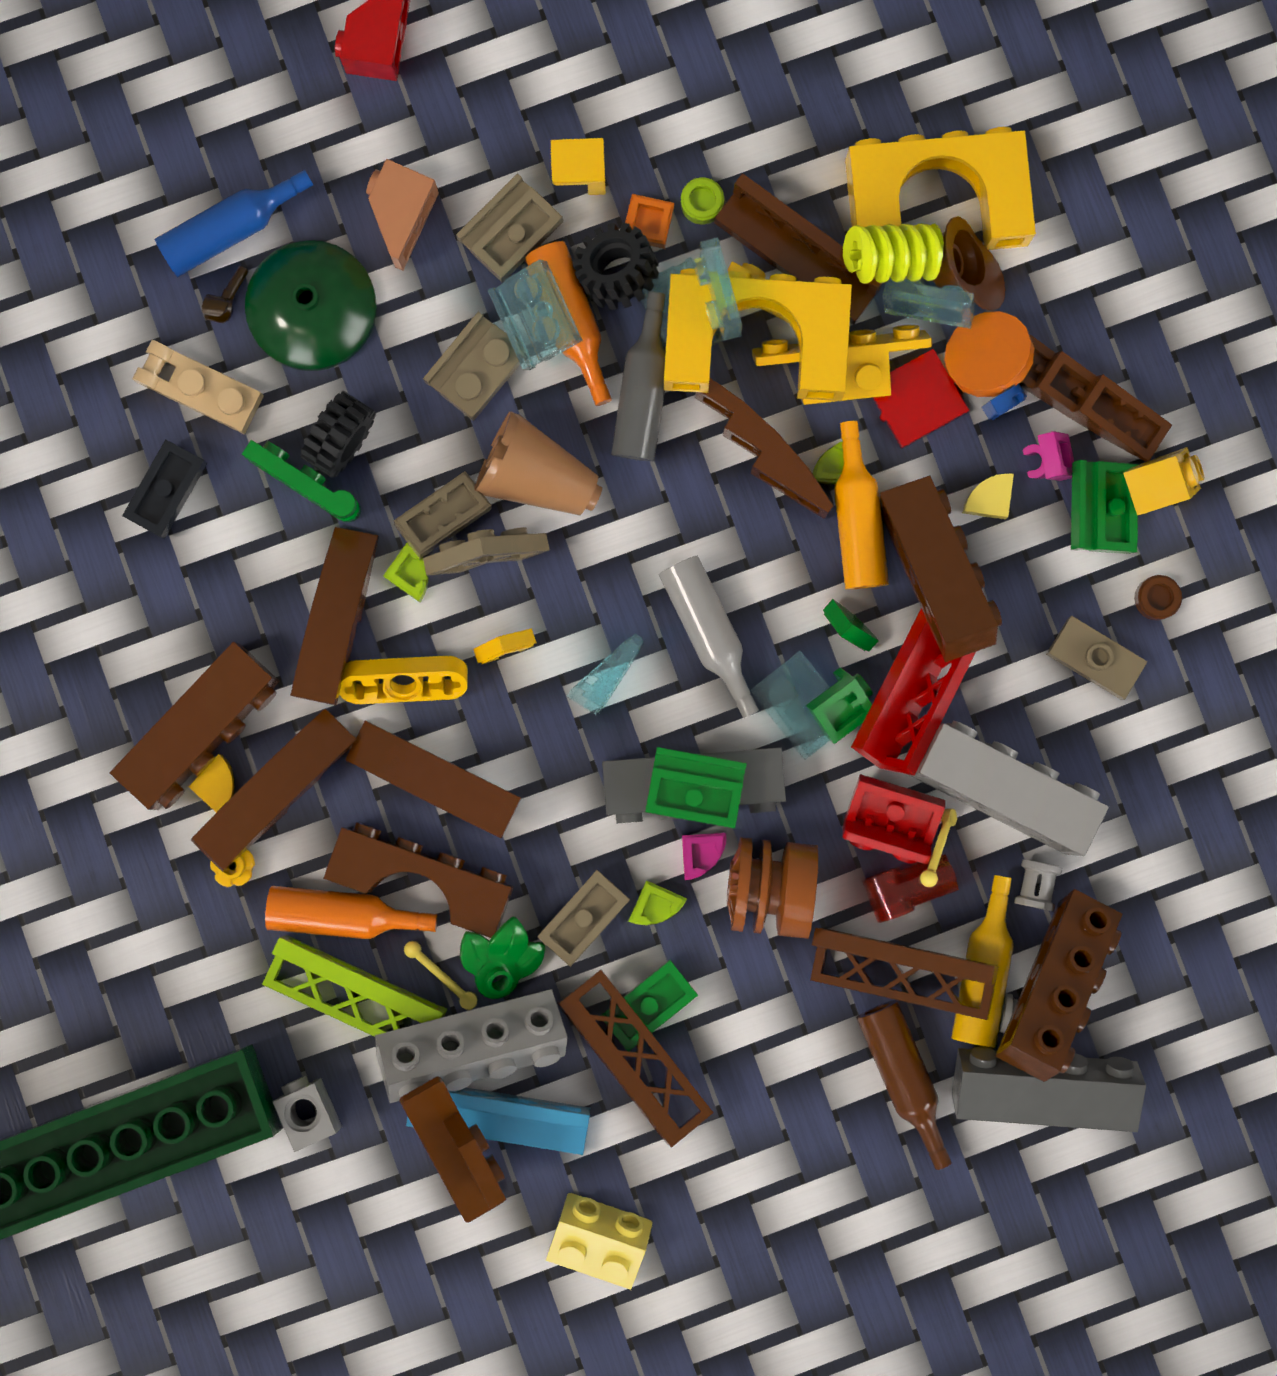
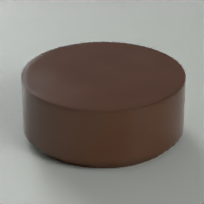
[1134,575,1182,620]

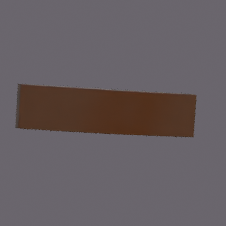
[1019,334,1172,462]
[695,378,833,519]
[290,527,379,706]
[191,709,356,872]
[345,720,522,838]

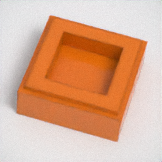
[625,194,674,249]

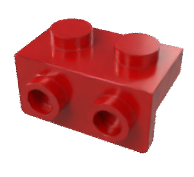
[842,774,945,864]

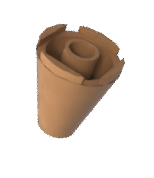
[474,411,603,516]

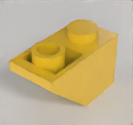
[1123,447,1205,516]

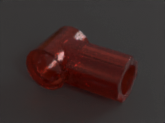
[862,854,959,923]

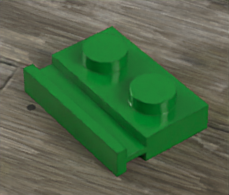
[1071,460,1138,554]
[645,747,747,829]

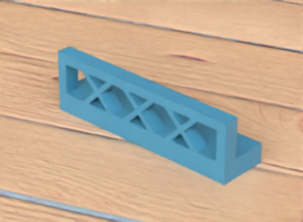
[406,1087,591,1155]

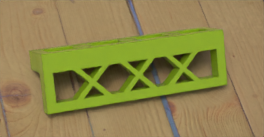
[262,935,447,1037]

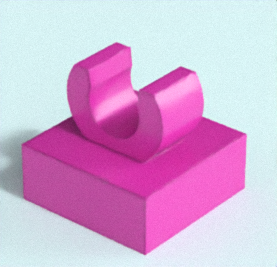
[1023,431,1074,481]

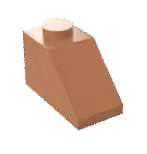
[366,159,439,271]

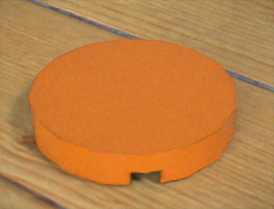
[944,311,1035,397]

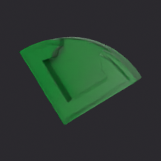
[823,599,879,652]

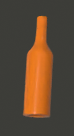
[525,241,612,406]
[265,886,438,939]

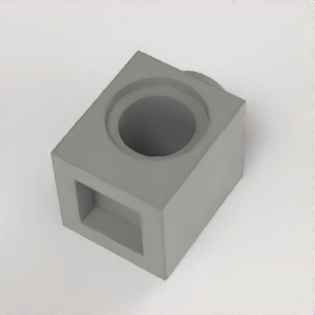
[273,1076,342,1152]

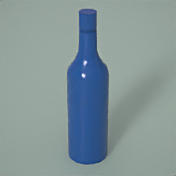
[154,170,313,278]

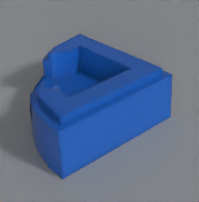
[981,384,1027,420]

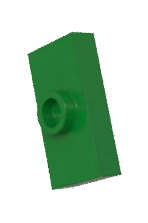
[600,959,698,1051]

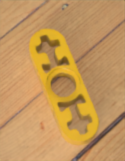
[339,656,468,704]

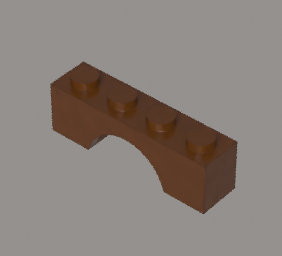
[323,822,514,938]

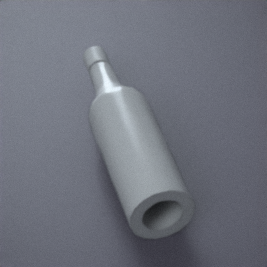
[659,555,759,718]

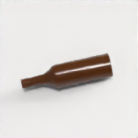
[856,1000,952,1170]

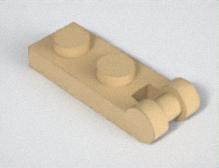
[132,340,264,435]

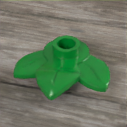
[460,916,546,999]

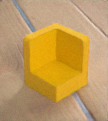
[551,138,606,195]

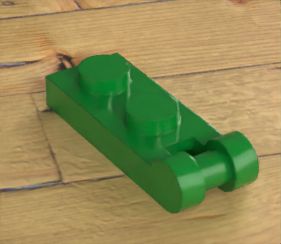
[242,440,361,523]

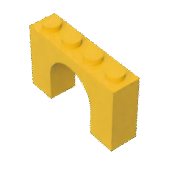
[845,127,1036,250]
[664,268,852,401]

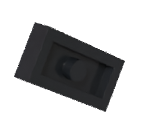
[122,439,207,539]

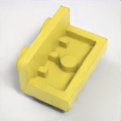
[546,1193,652,1290]

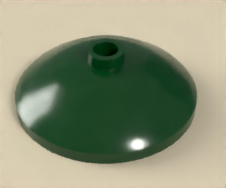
[245,240,377,371]

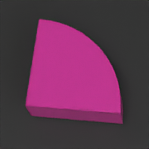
[682,833,726,880]

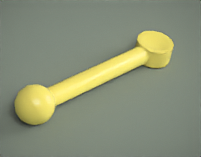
[920,809,957,887]
[404,941,478,1010]

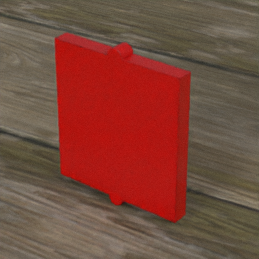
[872,348,969,449]

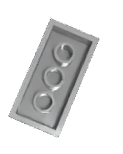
[908,720,1109,856]

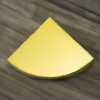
[962,474,1014,519]

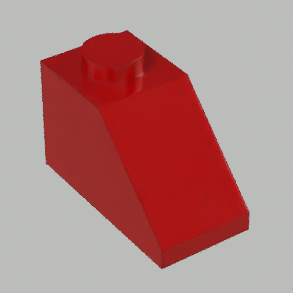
[335,0,410,81]

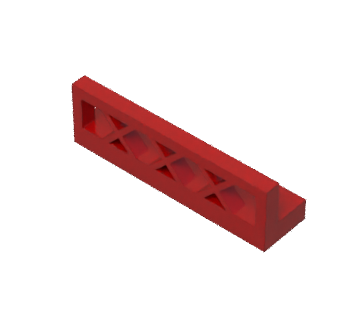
[851,608,976,776]

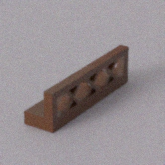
[714,173,883,325]
[810,928,999,1020]
[557,970,714,1148]

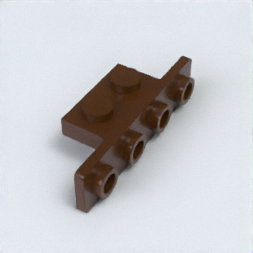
[399,1076,507,1223]

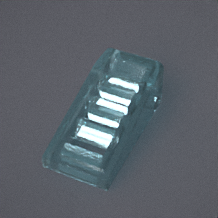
[567,633,644,716]

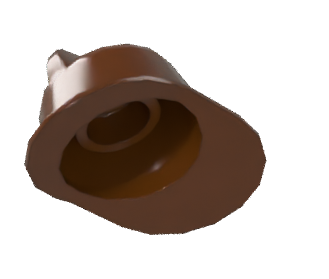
[933,216,1006,311]

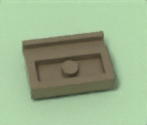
[456,173,563,283]
[423,311,528,421]

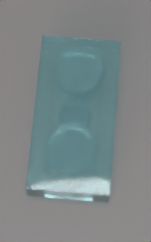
[693,237,742,341]
[882,278,975,329]

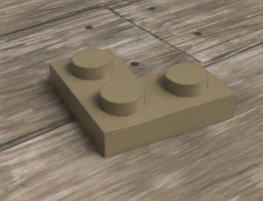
[423,527,550,575]

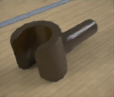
[202,266,249,323]

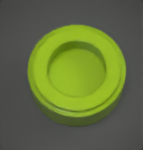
[681,177,724,225]

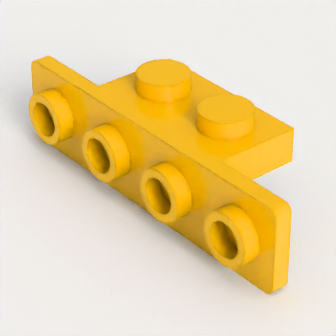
[752,325,932,405]

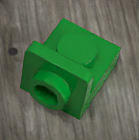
[806,667,873,744]

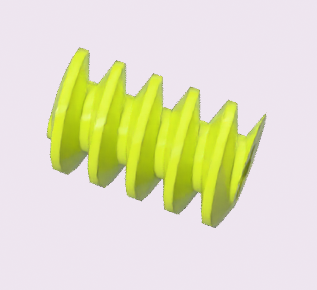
[842,223,944,284]

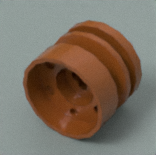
[727,837,818,939]

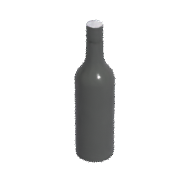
[611,291,666,462]

